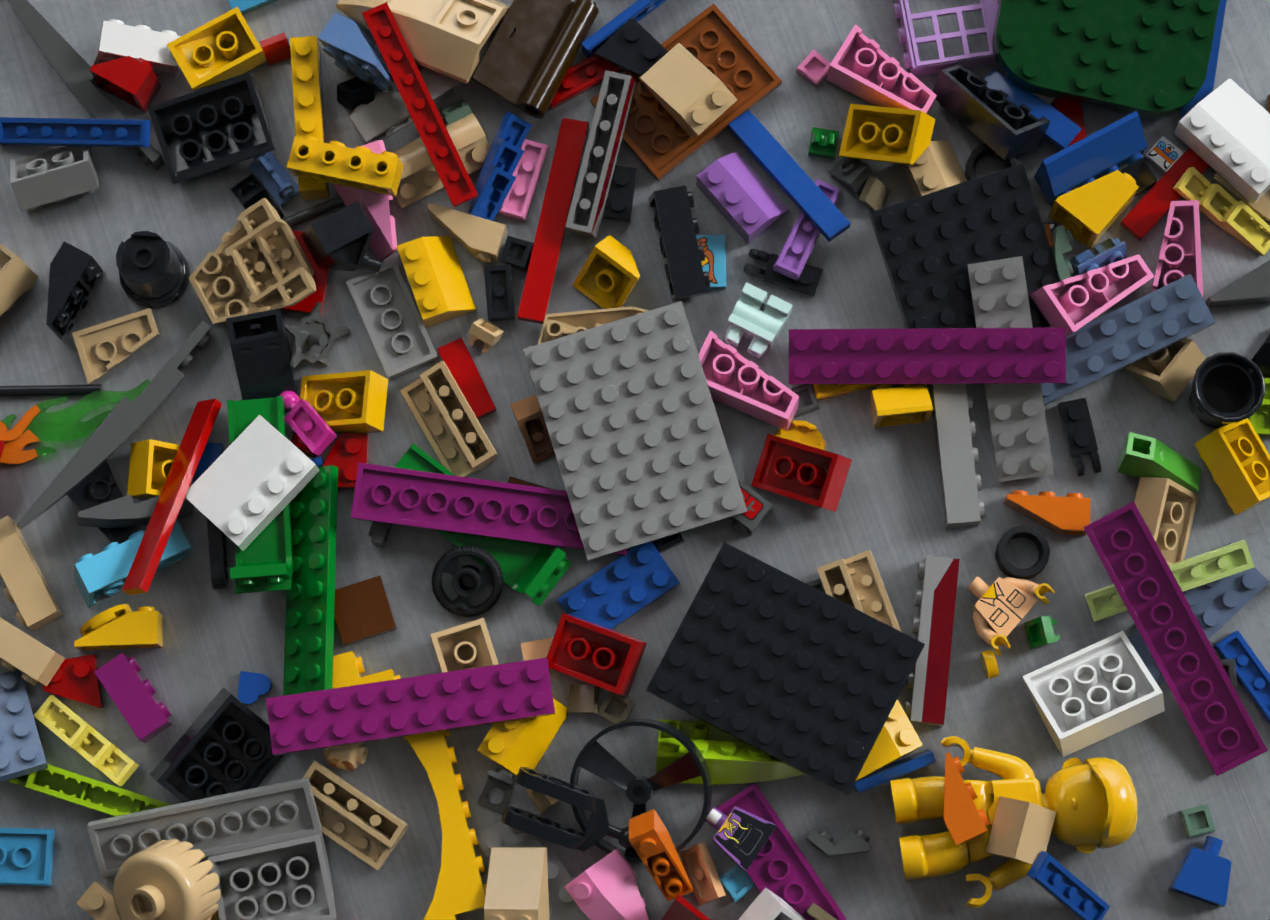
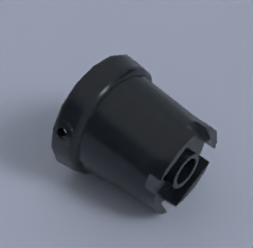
[116,231,190,309]
[1189,352,1266,428]

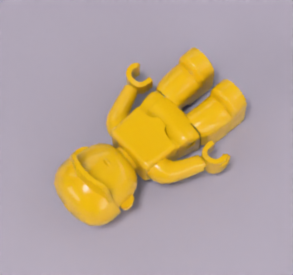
[890,736,1138,908]

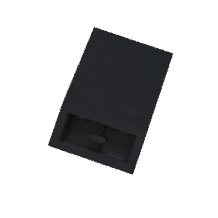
[46,241,103,340]
[226,308,297,400]

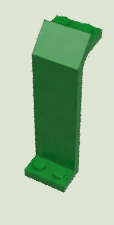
[227,396,293,594]
[395,443,572,607]

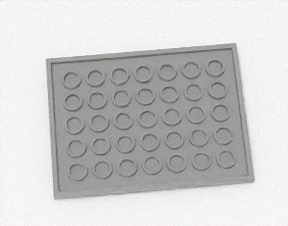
[523,301,747,561]

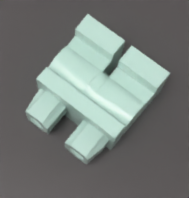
[725,282,793,358]

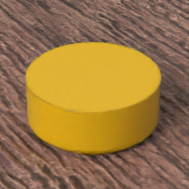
[980,650,999,679]

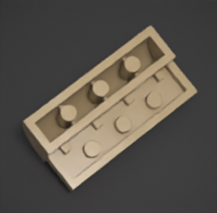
[392,113,490,209]
[400,361,498,477]
[817,550,902,632]
[303,761,408,871]

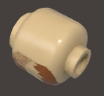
[324,743,368,771]

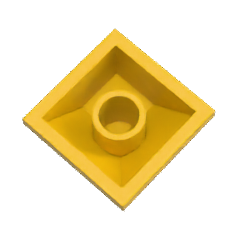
[572,235,640,309]

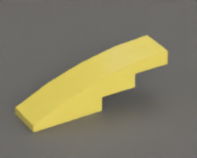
[1173,167,1270,256]
[33,694,139,787]

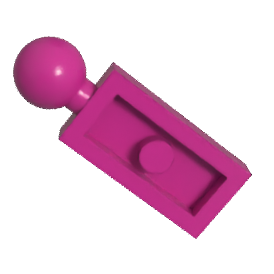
[279,391,337,456]

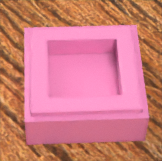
[796,49,831,88]

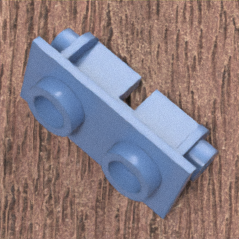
[248,152,299,206]
[1070,237,1127,275]

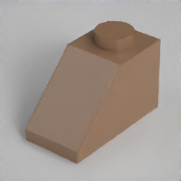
[510,395,555,463]

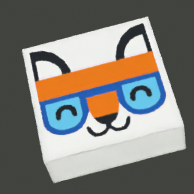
[1144,136,1184,174]

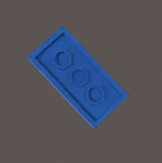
[557,542,680,630]

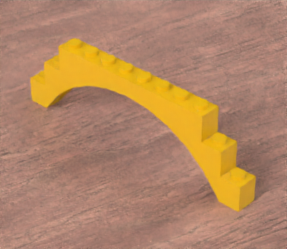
[332,651,487,920]

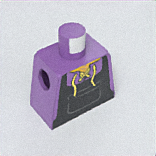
[705,806,777,873]

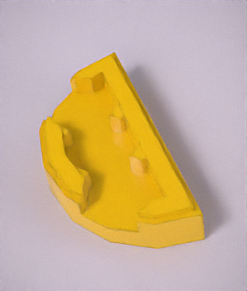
[774,420,825,450]
[79,604,132,637]

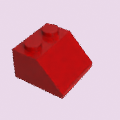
[89,56,162,113]

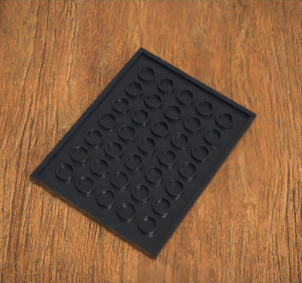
[646,542,925,796]

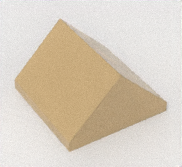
[985,796,1056,865]

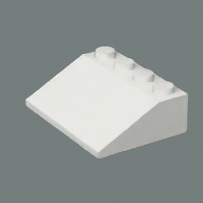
[1174,78,1270,205]
[185,415,320,551]
[1022,631,1165,757]

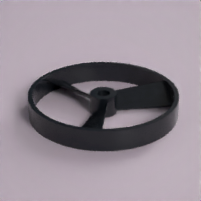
[570,719,712,862]

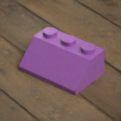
[696,151,789,245]

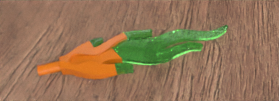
[0,379,150,464]

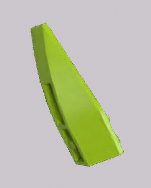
[656,719,804,785]

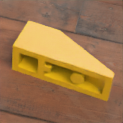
[74,606,163,651]

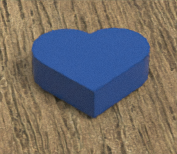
[237,671,272,705]

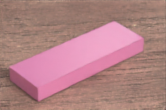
[499,139,549,222]

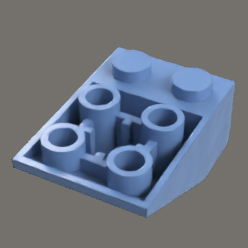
[317,12,398,93]

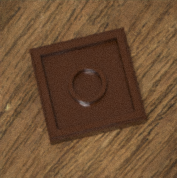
[334,576,397,646]

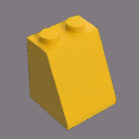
[1048,170,1139,249]

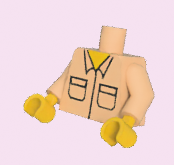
[967,576,1055,656]

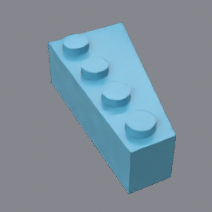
[74,519,191,608]

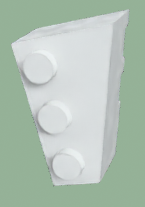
[93,19,181,75]

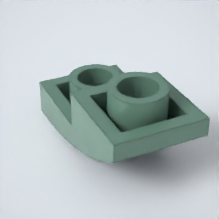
[1052,225,1074,281]

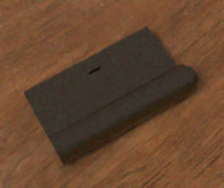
[471,0,599,119]

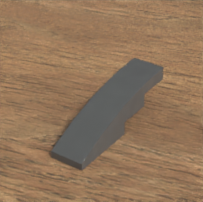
[76,494,195,528]

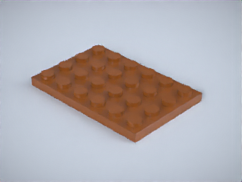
[590,3,782,182]

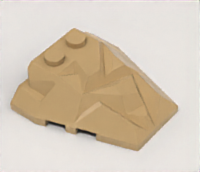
[189,198,316,325]

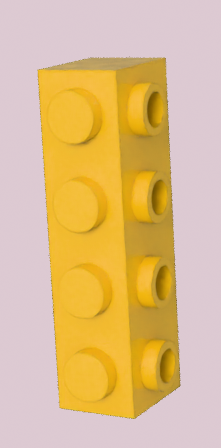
[286,135,404,197]

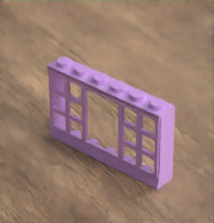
[893,0,999,76]

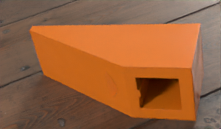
[1004,490,1090,536]
[943,752,990,847]
[629,809,693,901]

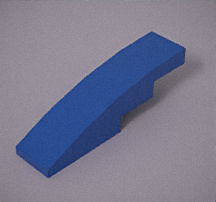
[984,69,1082,150]
[468,111,532,221]

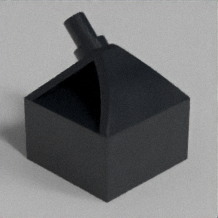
[301,201,382,272]

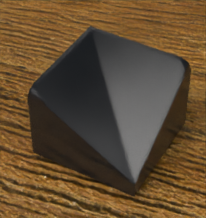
[337,77,375,112]
[1120,158,1157,198]

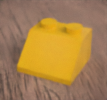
[870,384,933,428]
[127,439,192,500]

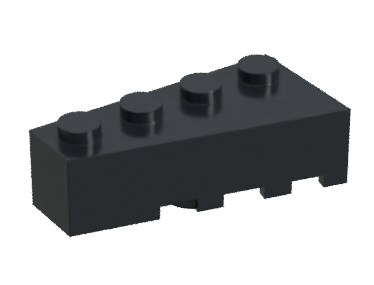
[932,64,1051,160]
[648,185,710,301]

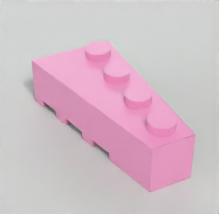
[826,24,937,115]
[1151,200,1203,297]
[1030,254,1154,337]
[698,331,799,431]

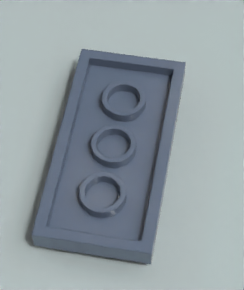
[0,669,48,782]

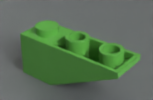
[1117,432,1202,493]

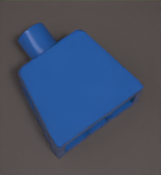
[1168,836,1231,908]

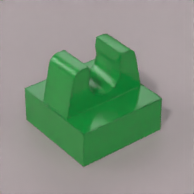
[808,127,839,160]
[1024,615,1060,649]

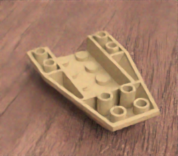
[336,0,510,84]

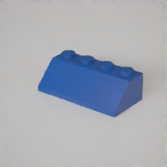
[1034,111,1148,204]

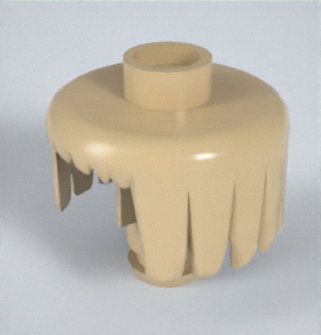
[113,839,221,920]

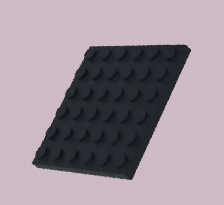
[869,163,1060,329]

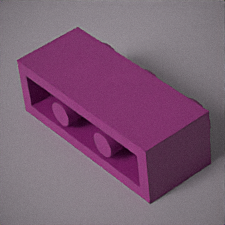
[94,653,172,743]

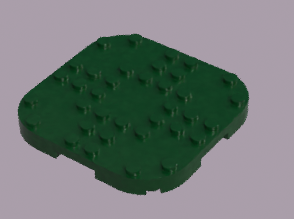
[992,0,1220,118]

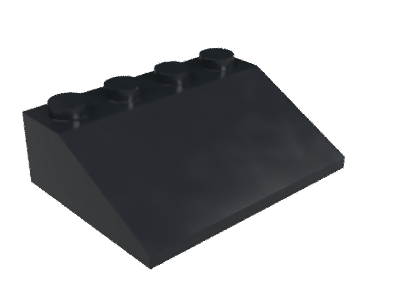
[147,73,275,184]
[150,687,285,803]

